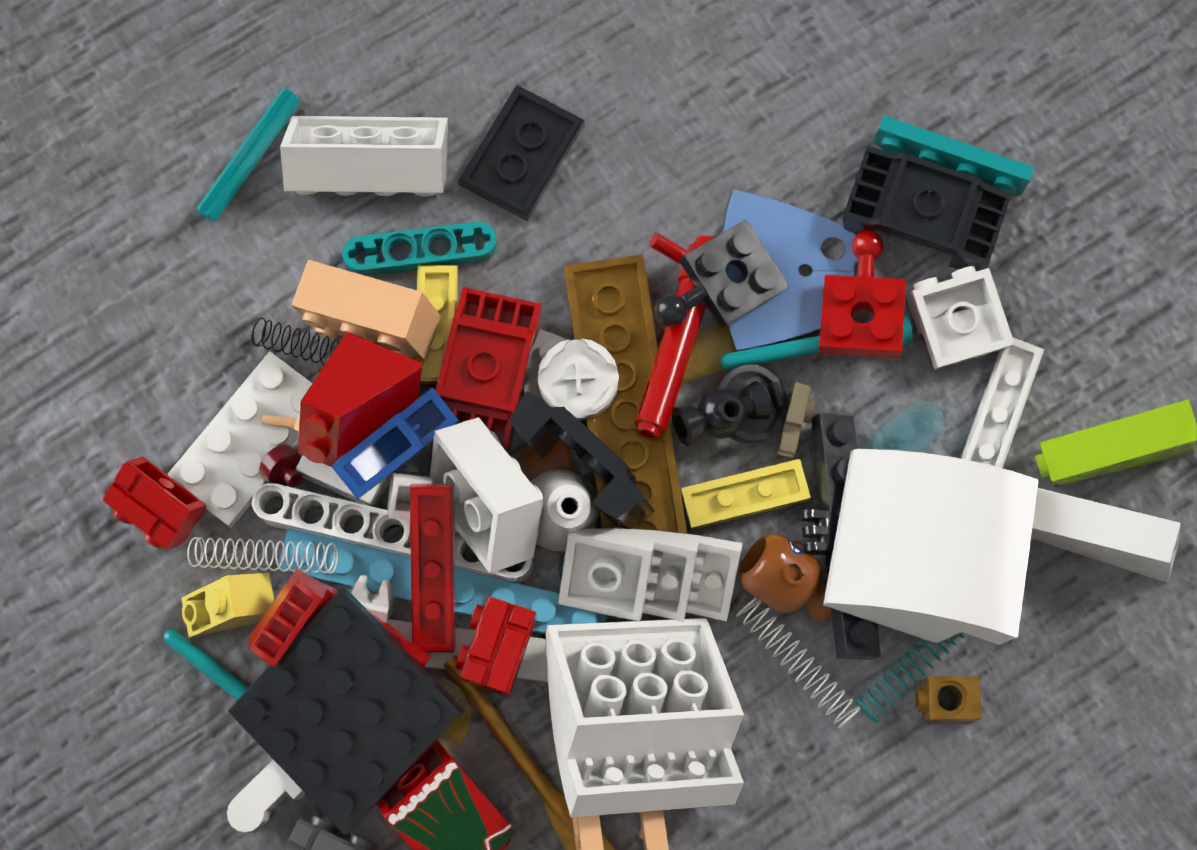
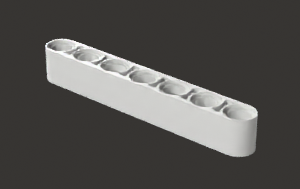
[252,483,533,584]

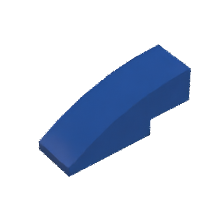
[331,388,460,499]

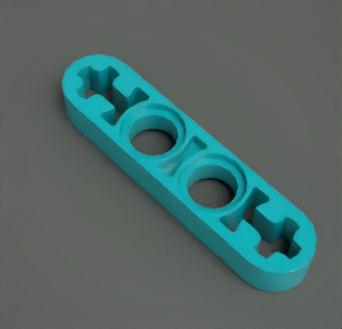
[342,222,498,276]

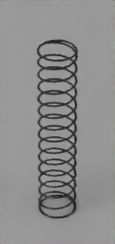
[251,317,339,366]

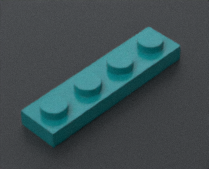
[873,115,1035,195]

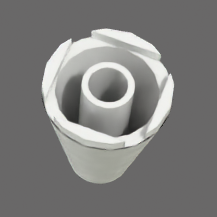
[531,469,600,552]

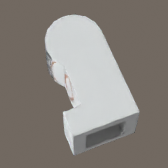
[387,470,432,520]
[227,760,305,832]

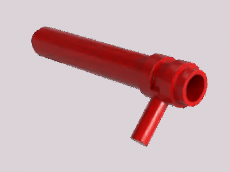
[634,233,714,440]

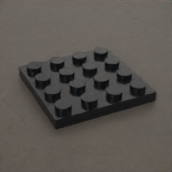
[228,588,465,835]

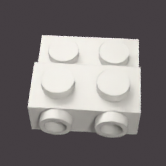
[906,266,1015,370]

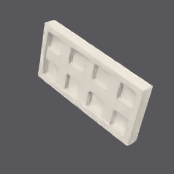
[167,351,312,528]

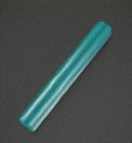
[197,88,300,222]

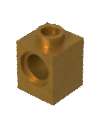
[915,676,982,722]

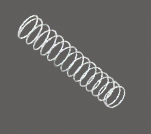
[187,537,338,574]
[736,597,861,729]

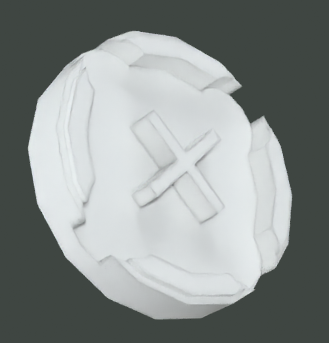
[537,339,619,420]

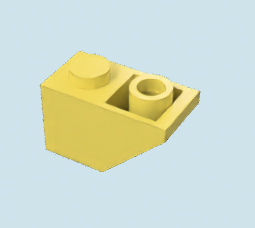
[181,573,274,638]

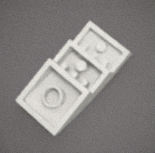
[558,528,743,622]

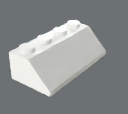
[280,116,448,197]

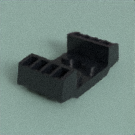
[842,146,1012,272]
[509,391,655,529]

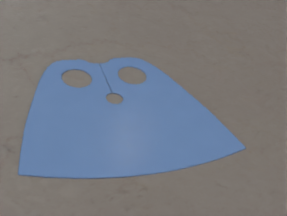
[723,189,859,350]

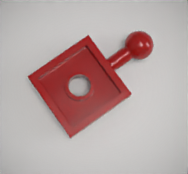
[819,230,906,359]

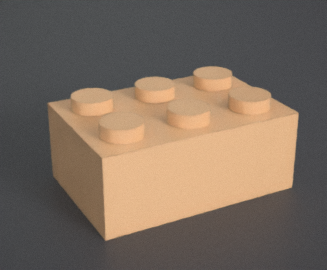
[291,260,441,361]

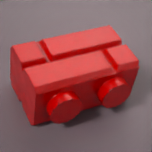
[102,456,207,550]
[455,596,537,697]

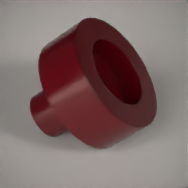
[259,445,302,487]

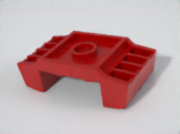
[435,287,542,452]
[249,568,432,668]

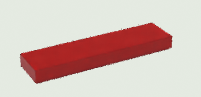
[410,484,455,653]

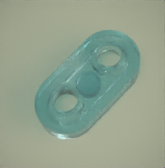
[871,401,945,452]

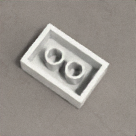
[430,417,544,574]

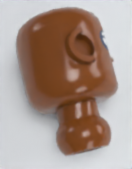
[738,533,832,622]

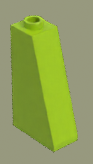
[1035,399,1197,487]

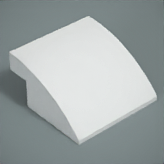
[823,449,1038,645]
[546,618,744,818]

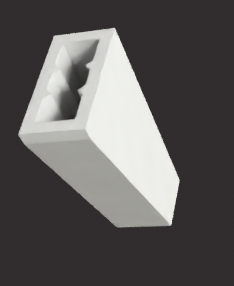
[1031,488,1181,582]

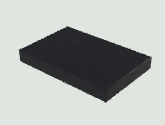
[458,85,585,221]

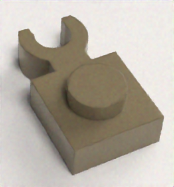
[777,382,816,459]

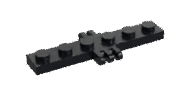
[800,413,881,660]

